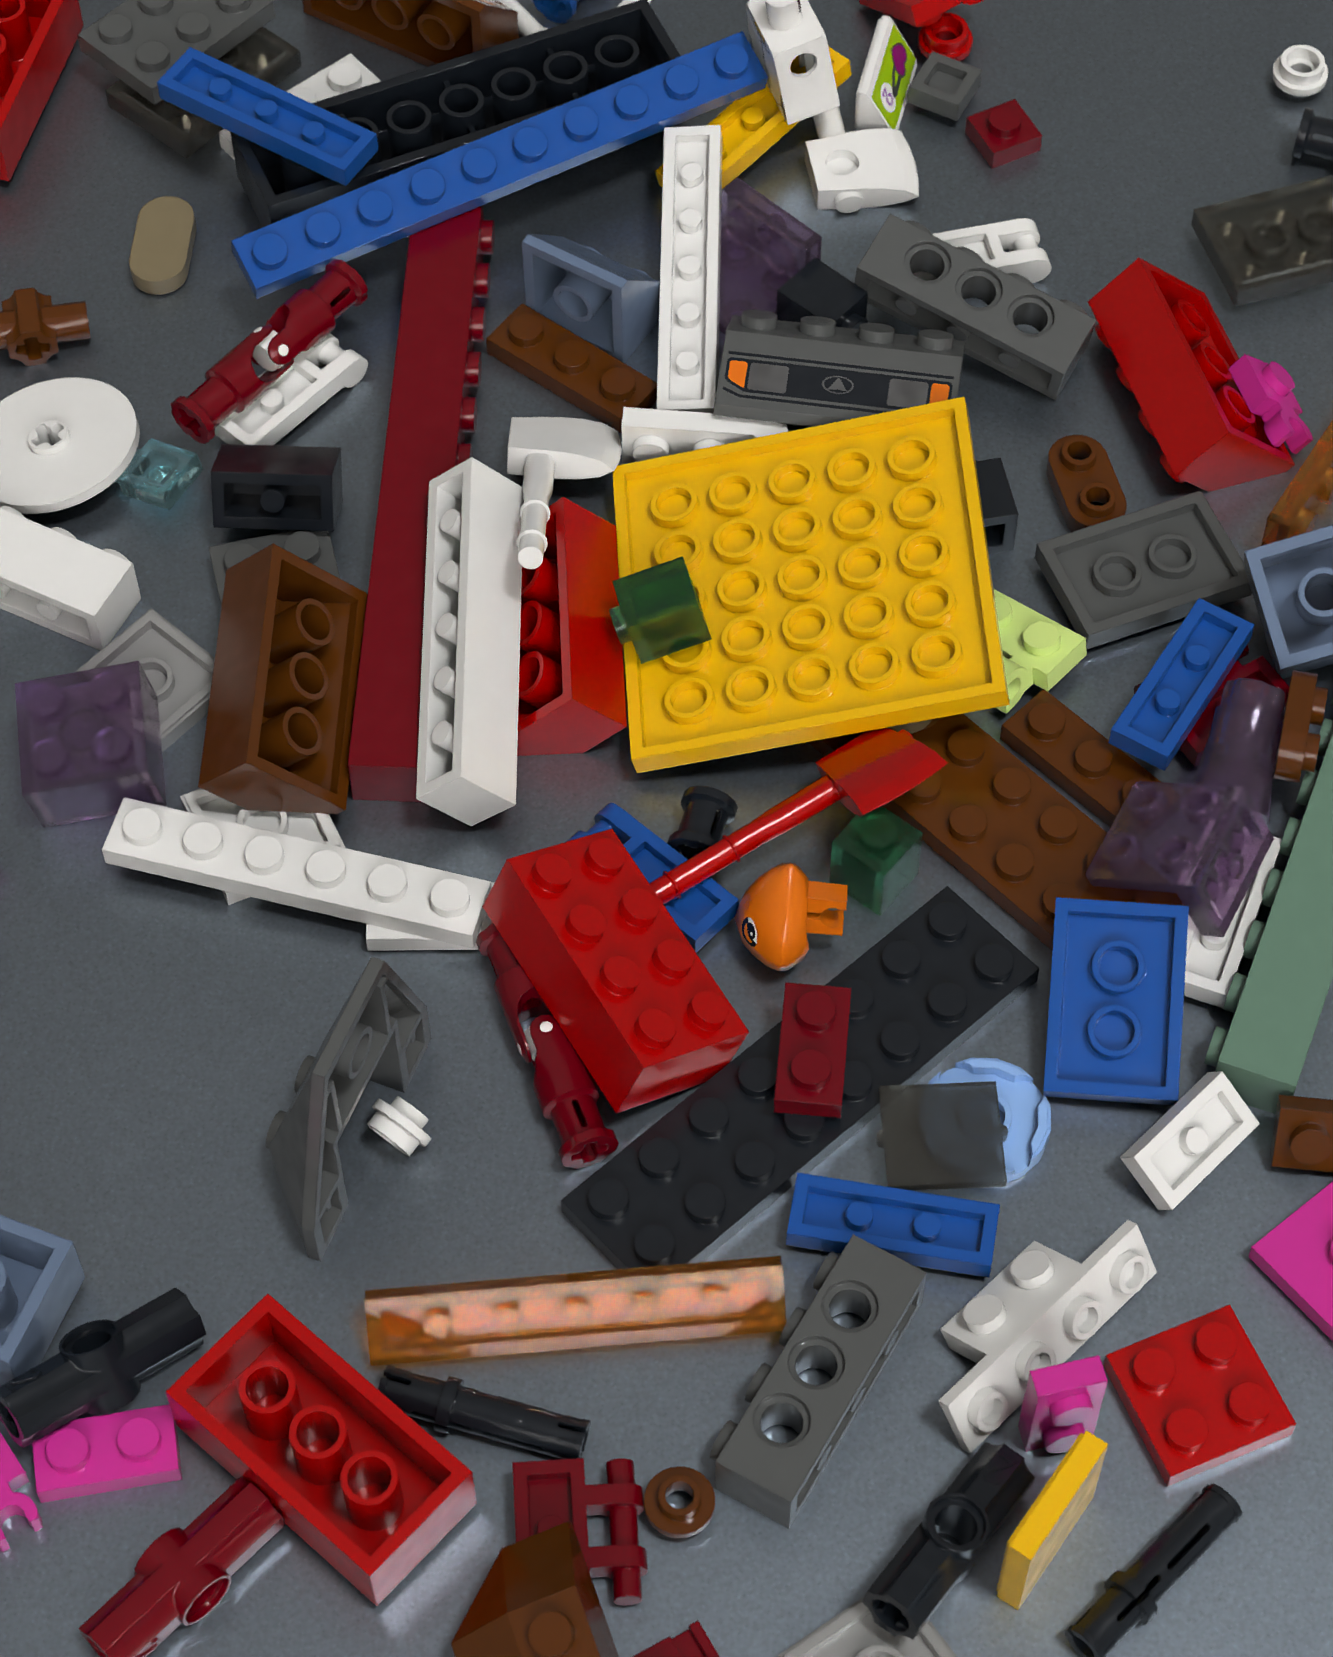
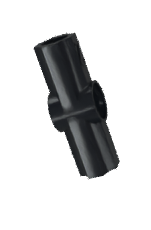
[0,1288,207,1448]
[862,1442,1035,1640]

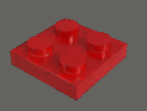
[1103,1304,1296,1487]

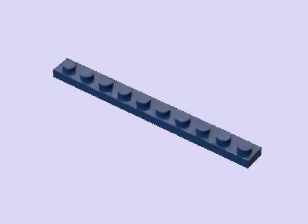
[231,31,768,299]

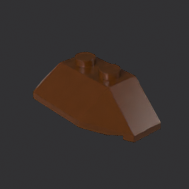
[451,1521,619,1657]

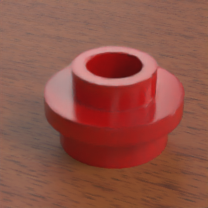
[918,13,973,61]

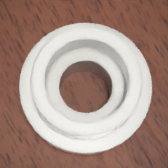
[1272,45,1328,96]
[367,1096,431,1157]

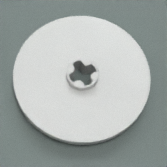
[0,377,140,514]

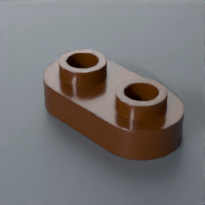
[1046,435,1127,532]
[1274,670,1328,783]

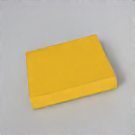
[996,1430,1108,1610]

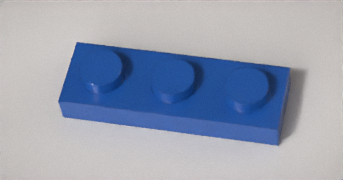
[1108,598,1255,771]
[786,1172,1000,1278]

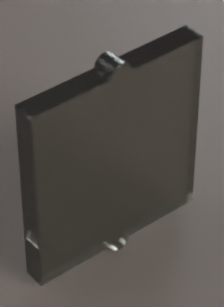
[876,1081,1008,1191]

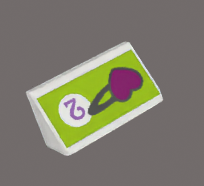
[854,15,917,131]

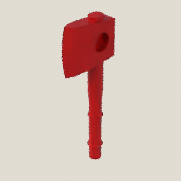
[649,728,948,904]

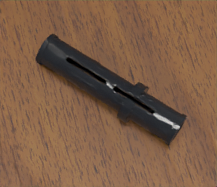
[378,1364,591,1459]
[1065,1483,1242,1657]

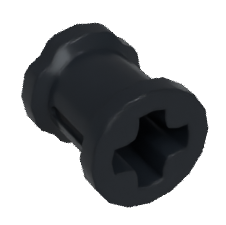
[1292,107,1333,161]
[667,785,738,859]

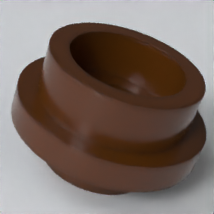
[644,1466,715,1538]

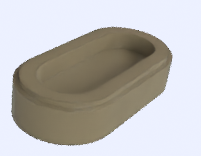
[129,196,197,295]

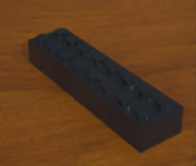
[230,0,690,227]

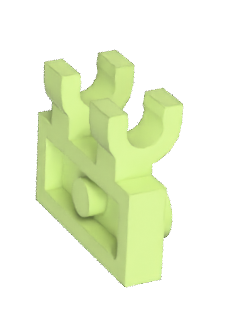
[994,589,1087,714]

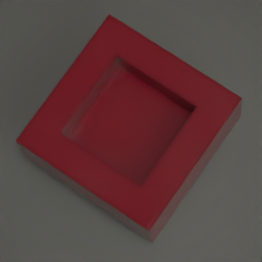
[965,99,1042,169]

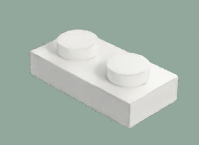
[1120,1071,1260,1210]

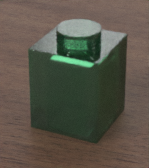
[609,556,712,664]
[829,806,923,916]

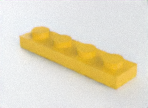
[655,46,852,190]

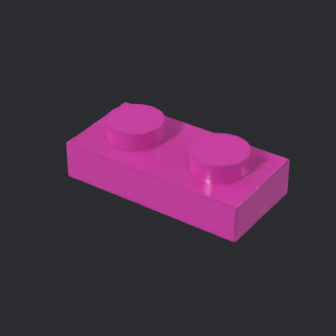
[1018,1355,1108,1453]
[32,1404,182,1503]

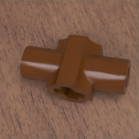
[0,288,91,366]

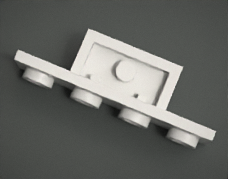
[938,1220,1157,1453]

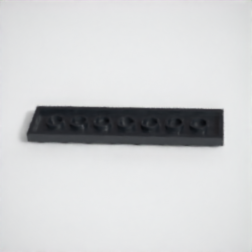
[561,886,1040,1304]

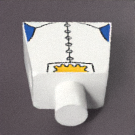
[746,0,840,125]

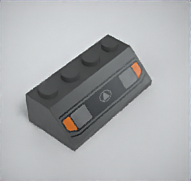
[713,309,965,427]

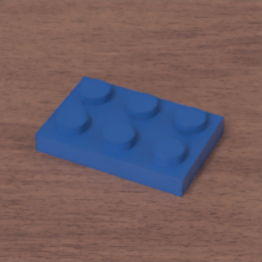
[1043,897,1189,1106]

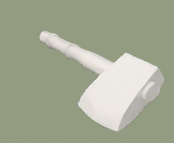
[805,106,919,213]
[507,416,622,569]

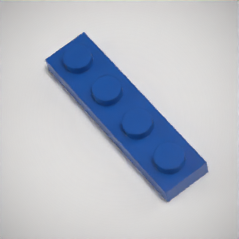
[157,47,378,186]

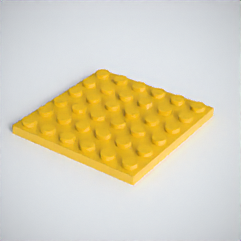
[612,396,1010,773]

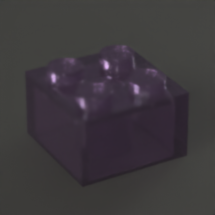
[15,661,167,828]

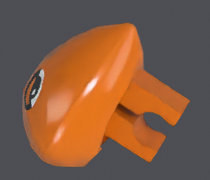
[735,862,848,971]

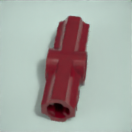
[78,1477,285,1657]

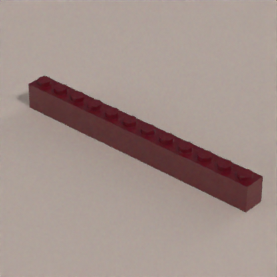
[348,205,495,802]

